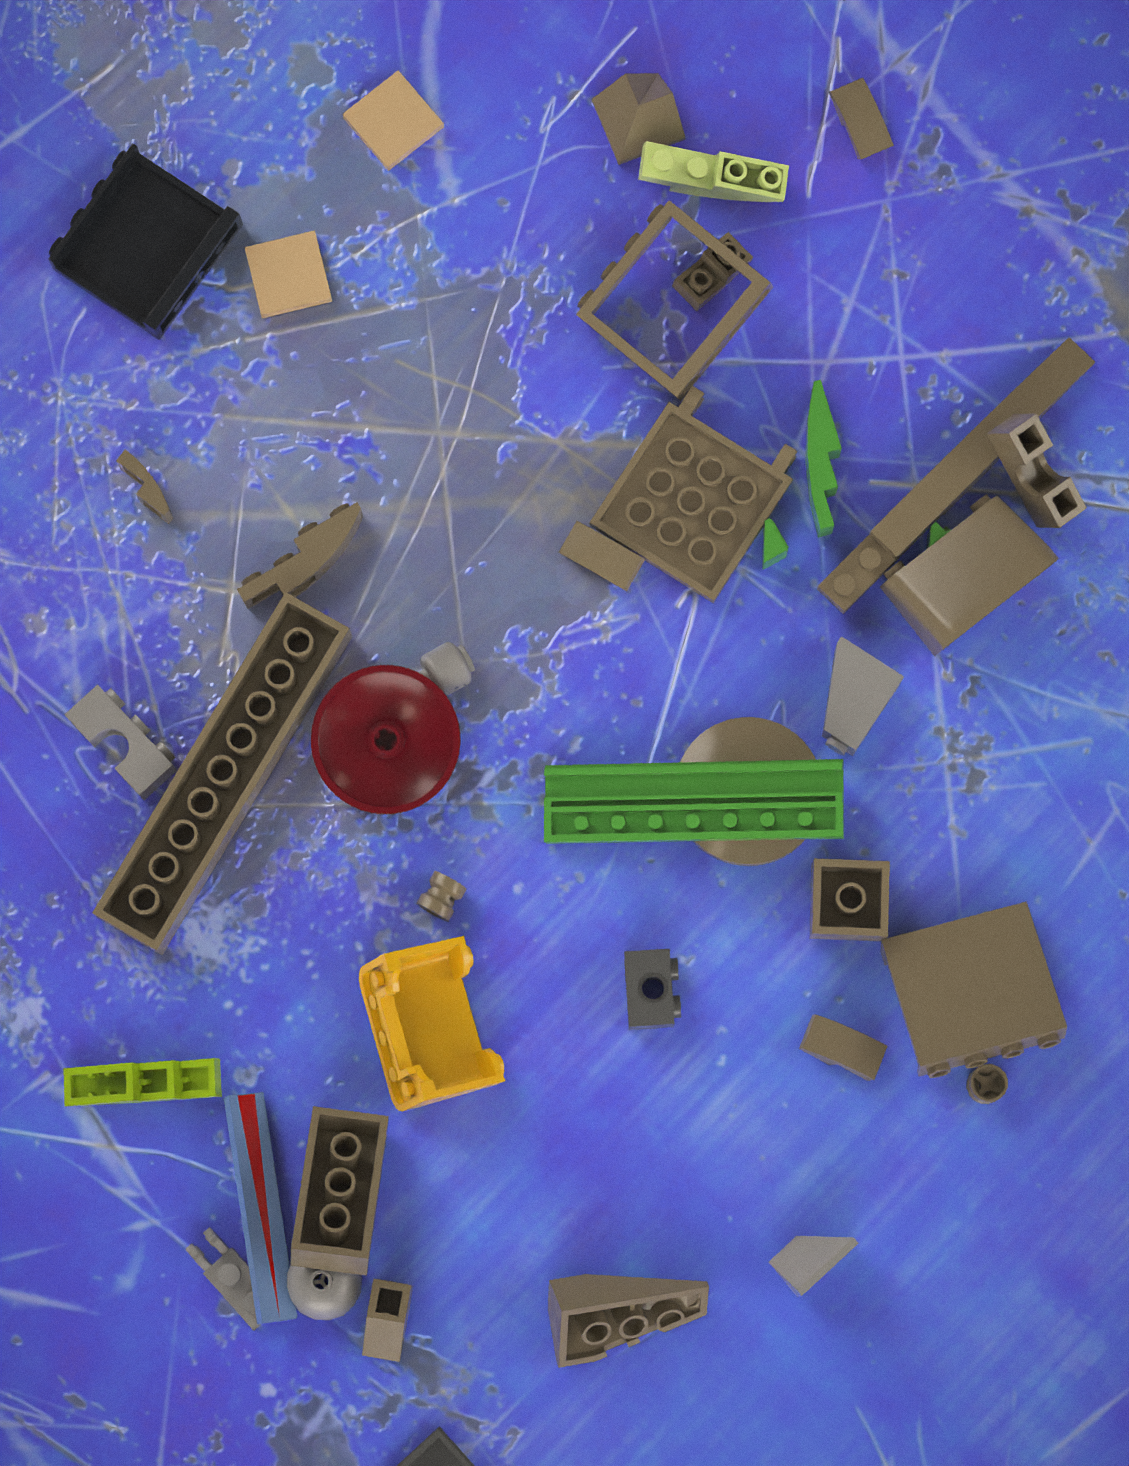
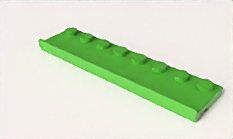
[544,759,844,844]

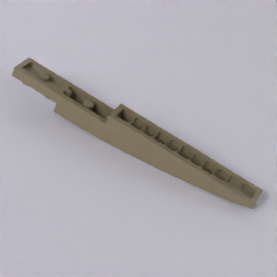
[817,338,1095,614]

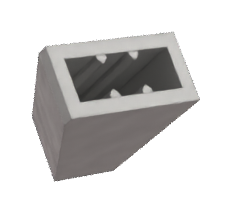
[822,636,904,756]

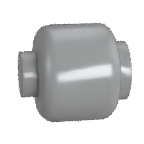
[419,642,475,696]

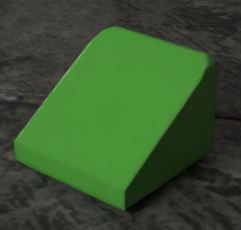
[762,518,789,570]

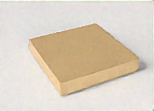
[342,70,444,171]
[244,230,333,319]

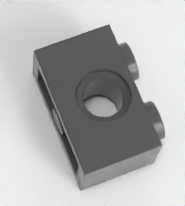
[624,949,681,1030]

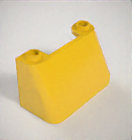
[359,936,505,1111]

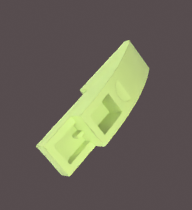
[638,141,789,202]

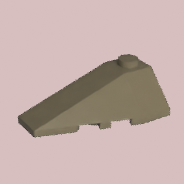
[548,1274,709,1368]

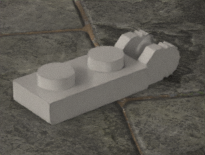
[185,1227,261,1331]

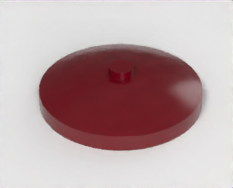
[311,665,461,814]

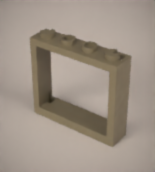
[576,200,774,401]

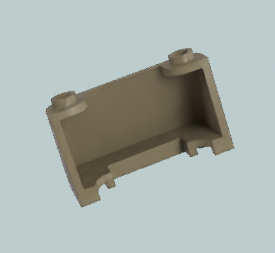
[880,494,1059,656]

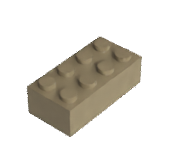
[290,1106,389,1276]

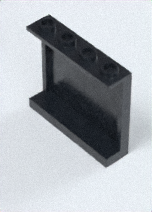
[48,143,243,340]

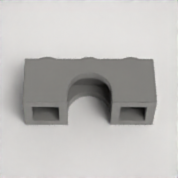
[64,684,177,800]

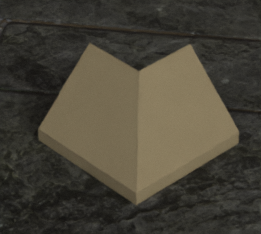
[592,73,685,165]

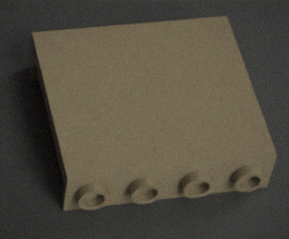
[880,901,1067,1078]

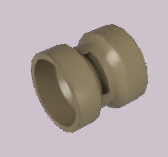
[416,871,467,922]
[966,1064,1008,1104]

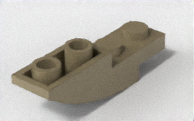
[237,502,363,609]

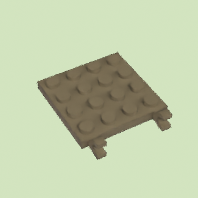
[589,386,797,603]

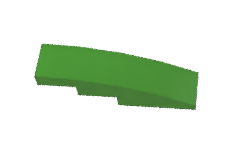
[805,380,842,538]

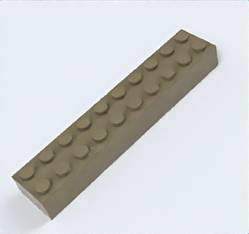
[92,592,352,955]

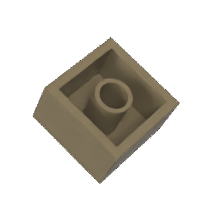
[809,858,890,941]

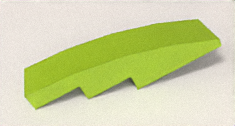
[63,1058,222,1107]

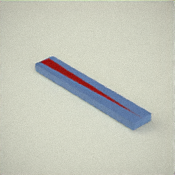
[224,1092,297,1324]

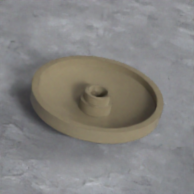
[680,717,816,866]

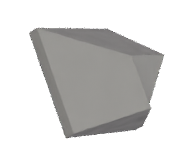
[769,1236,859,1297]

